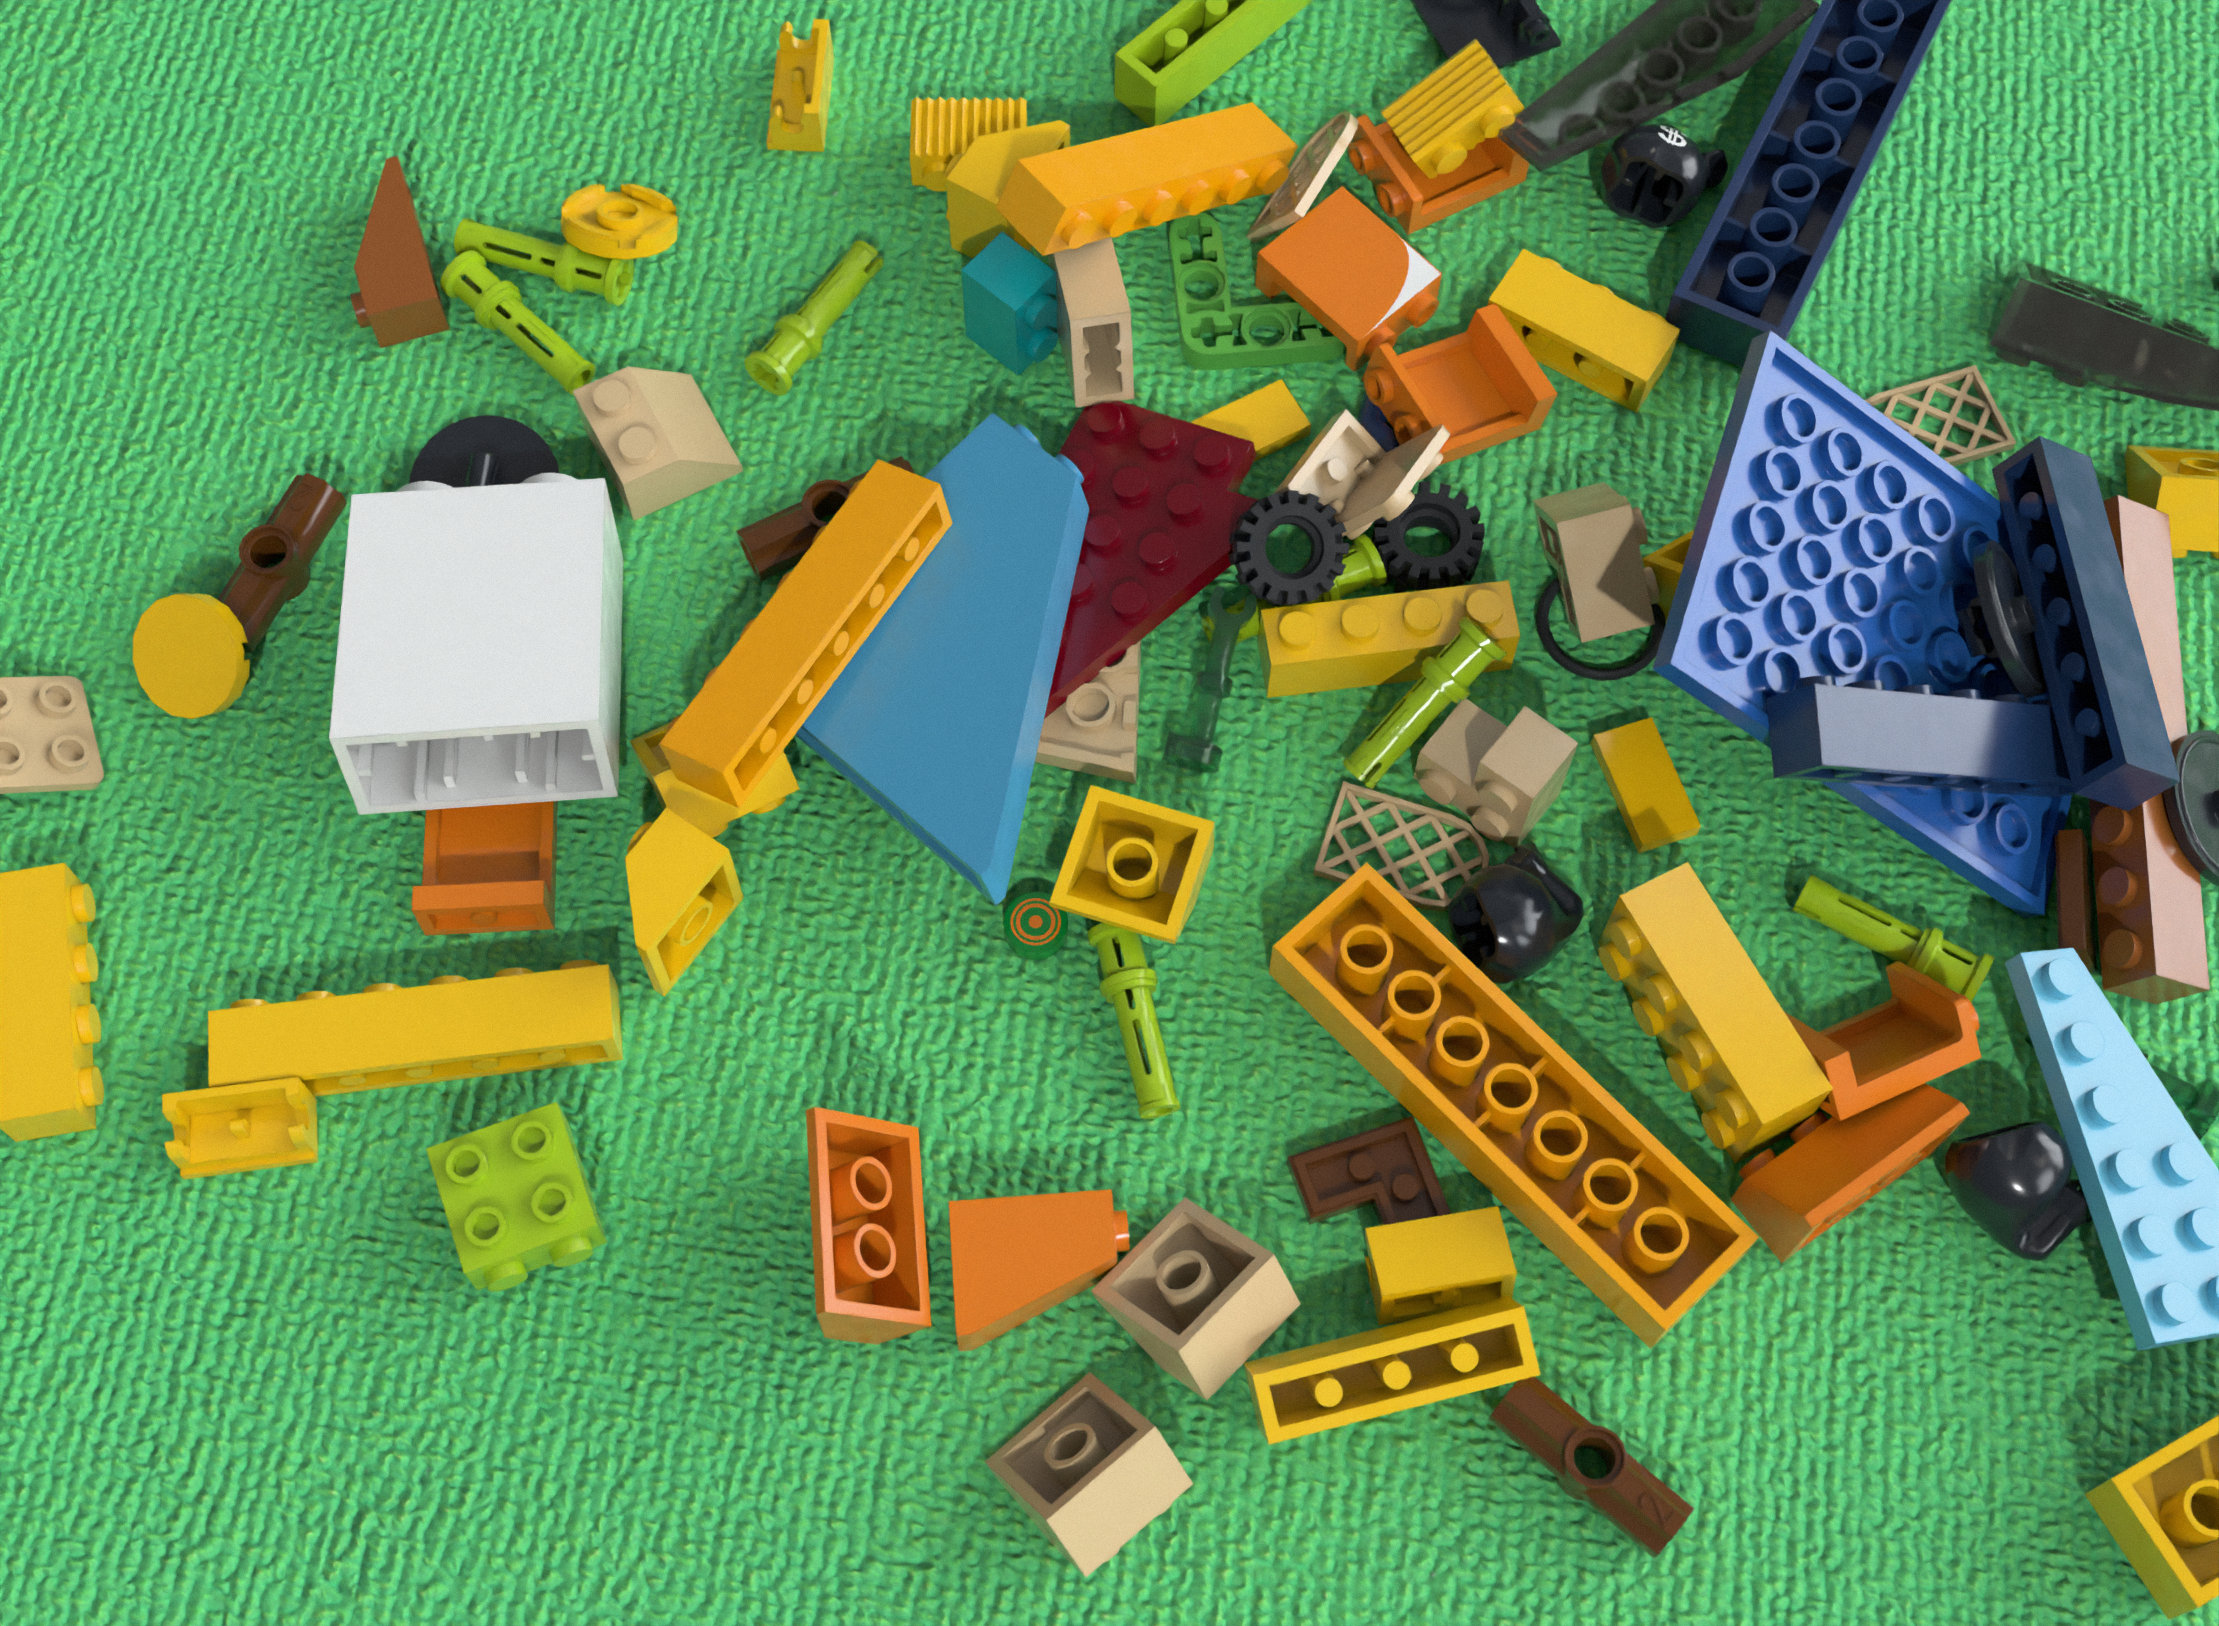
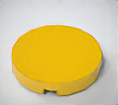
[561,183,678,259]
[132,593,250,719]

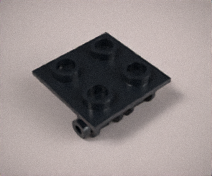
[1411,0,1562,69]

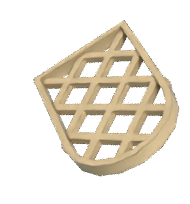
[1246,111,1358,243]
[1865,365,2016,466]
[1313,781,1489,911]

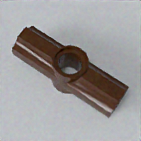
[736,456,915,582]
[217,473,347,653]
[1488,1376,1694,1558]

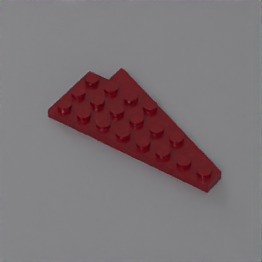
[1044,400,1278,719]

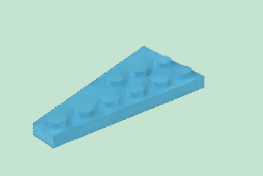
[2005,948,2219,1351]

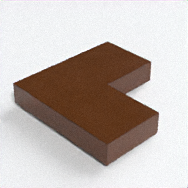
[1286,1116,1451,1226]

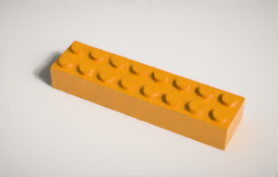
[1269,862,1759,1349]

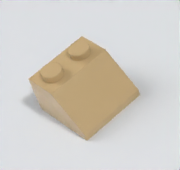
[573,366,743,521]
[1091,1198,1301,1400]
[985,1372,1193,1577]

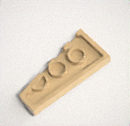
[1035,640,1141,784]

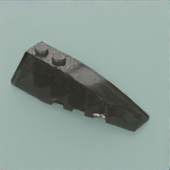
[1498,0,1820,173]
[1987,257,2219,411]

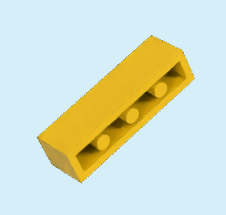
[1257,580,1521,698]
[0,863,104,1142]
[1243,1296,1541,1445]

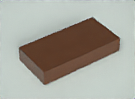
[2055,829,2097,973]

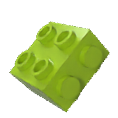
[426,1102,608,1291]

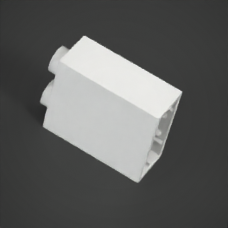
[329,473,623,815]

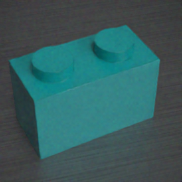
[961,232,1058,376]

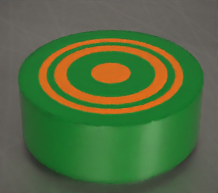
[1003,892,1068,960]

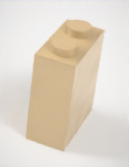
[1048,237,1134,408]

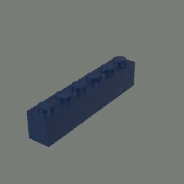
[1992,436,2181,811]
[1767,675,2075,798]

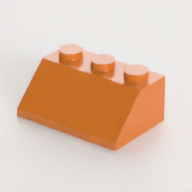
[1730,1083,1970,1263]
[806,1107,932,1345]

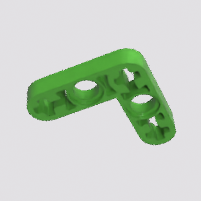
[1168,212,1347,370]

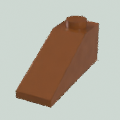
[350,156,450,348]

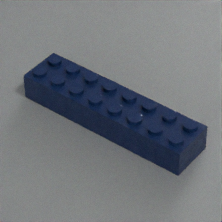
[1665,0,1951,368]

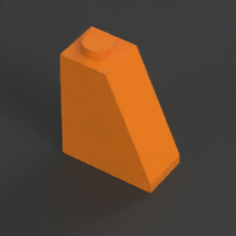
[948,1189,1129,1351]

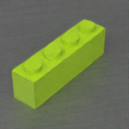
[1114,0,1312,127]

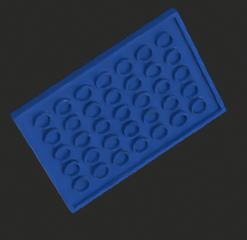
[1652,330,2072,918]

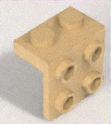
[1274,409,1450,540]
[0,676,104,794]

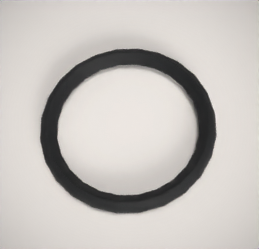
[1536,576,1666,681]

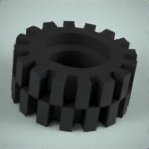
[1371,482,1485,593]
[1229,490,1349,606]

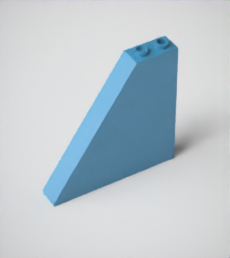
[795,412,1089,906]

